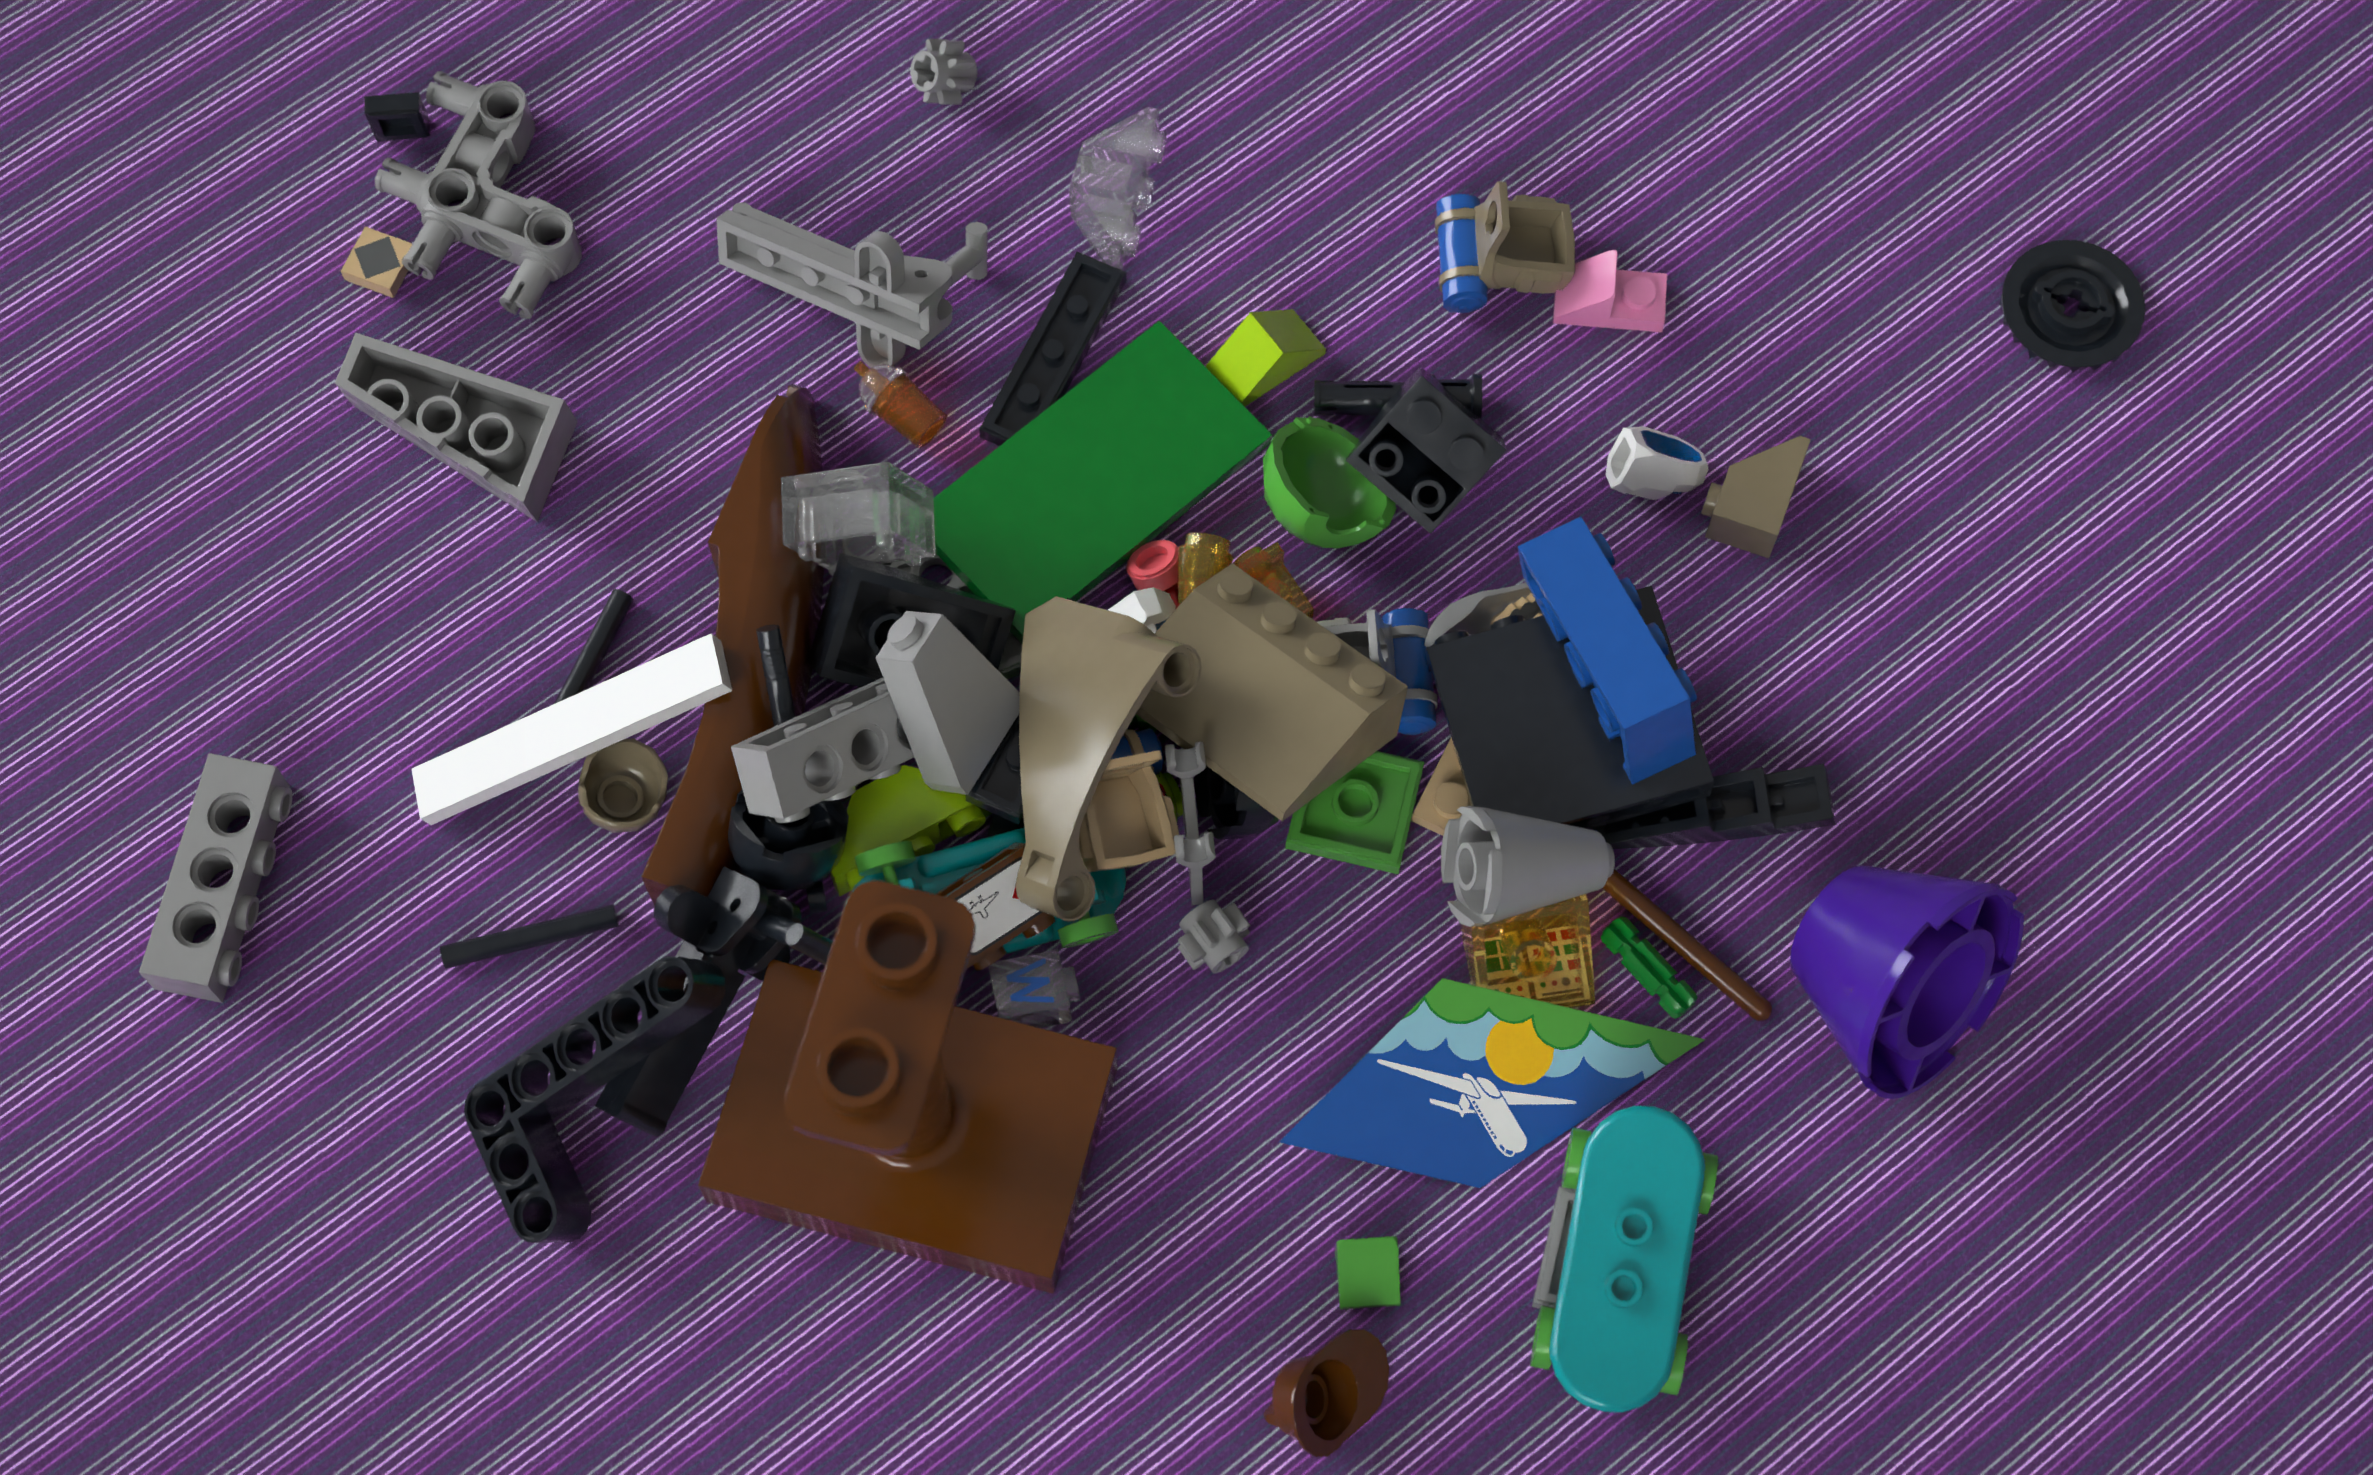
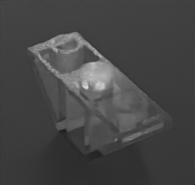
[1069,107,1167,270]

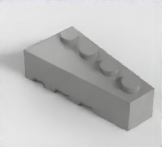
[335,333,578,522]

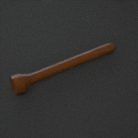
[1602,869,1773,1021]

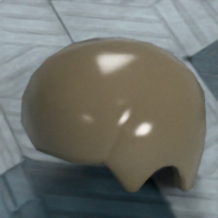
[578,738,668,833]

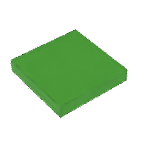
[1285,751,1424,874]

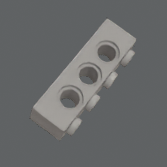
[731,677,915,823]
[139,753,292,1003]

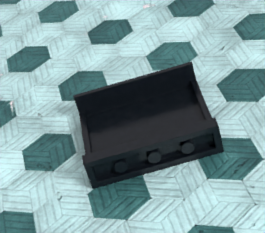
[1426,585,1714,829]

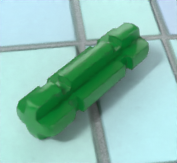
[1601,916,1698,1019]

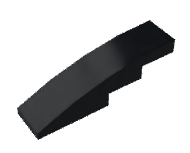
[1593,764,1836,849]

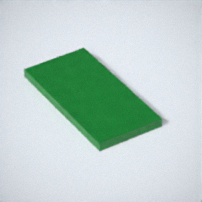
[909,320,1272,644]

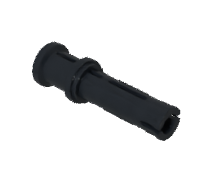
[1314,373,1482,419]

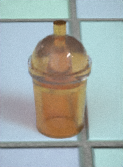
[854,361,947,449]

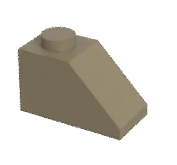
[1701,436,1811,558]

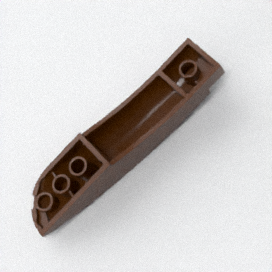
[641,384,825,906]

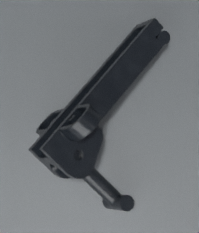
[595,866,833,1137]

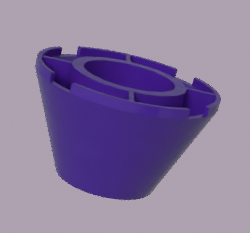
[1790,865,2024,1099]

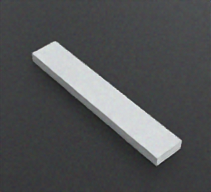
[412,633,732,825]

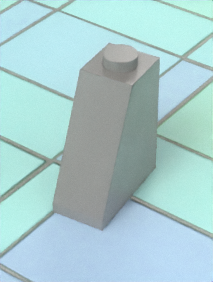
[876,611,1020,795]

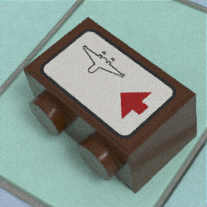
[935,842,1056,971]

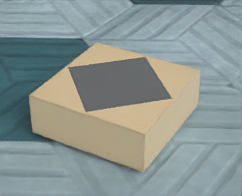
[341,226,412,298]

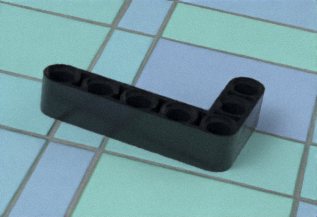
[464,956,726,1243]

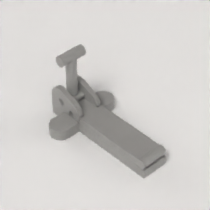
[716,203,988,372]

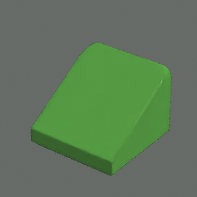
[1335,1237,1401,1309]

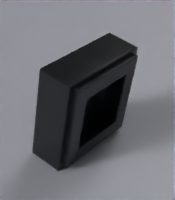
[364,92,430,141]

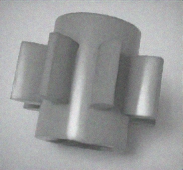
[910,39,977,105]
[1178,900,1251,973]

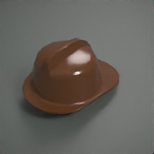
[1263,1329,1389,1457]

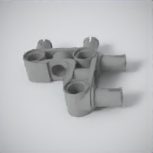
[375,71,582,319]

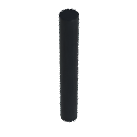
[553,589,634,705]
[440,904,619,969]

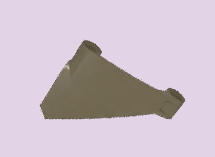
[1015,596,1201,921]

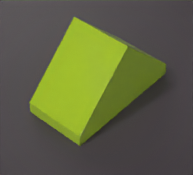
[1205,309,1326,407]

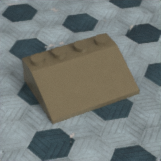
[1136,563,1408,821]

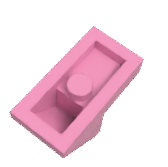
[1553,250,1667,333]

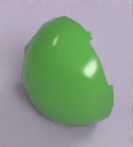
[1263,416,1396,548]

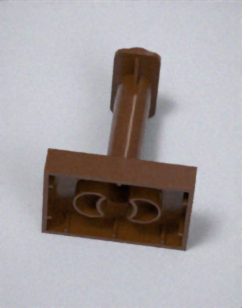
[698,881,1118,1294]

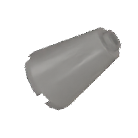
[1441,806,1615,927]

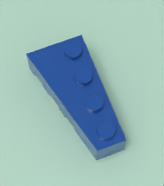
[1518,517,1697,785]

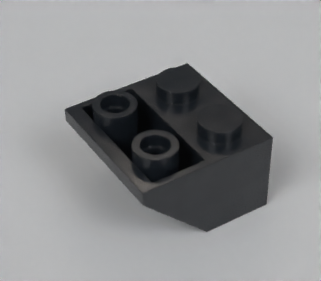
[1346,366,1507,534]

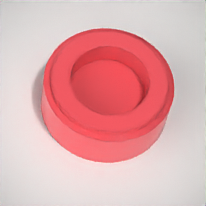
[1126,540,1186,591]

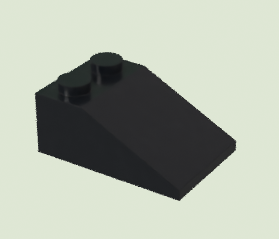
[809,553,1016,687]

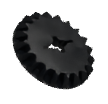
[1999,240,2145,373]

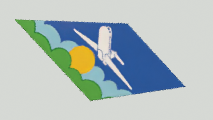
[1279,978,1706,1188]

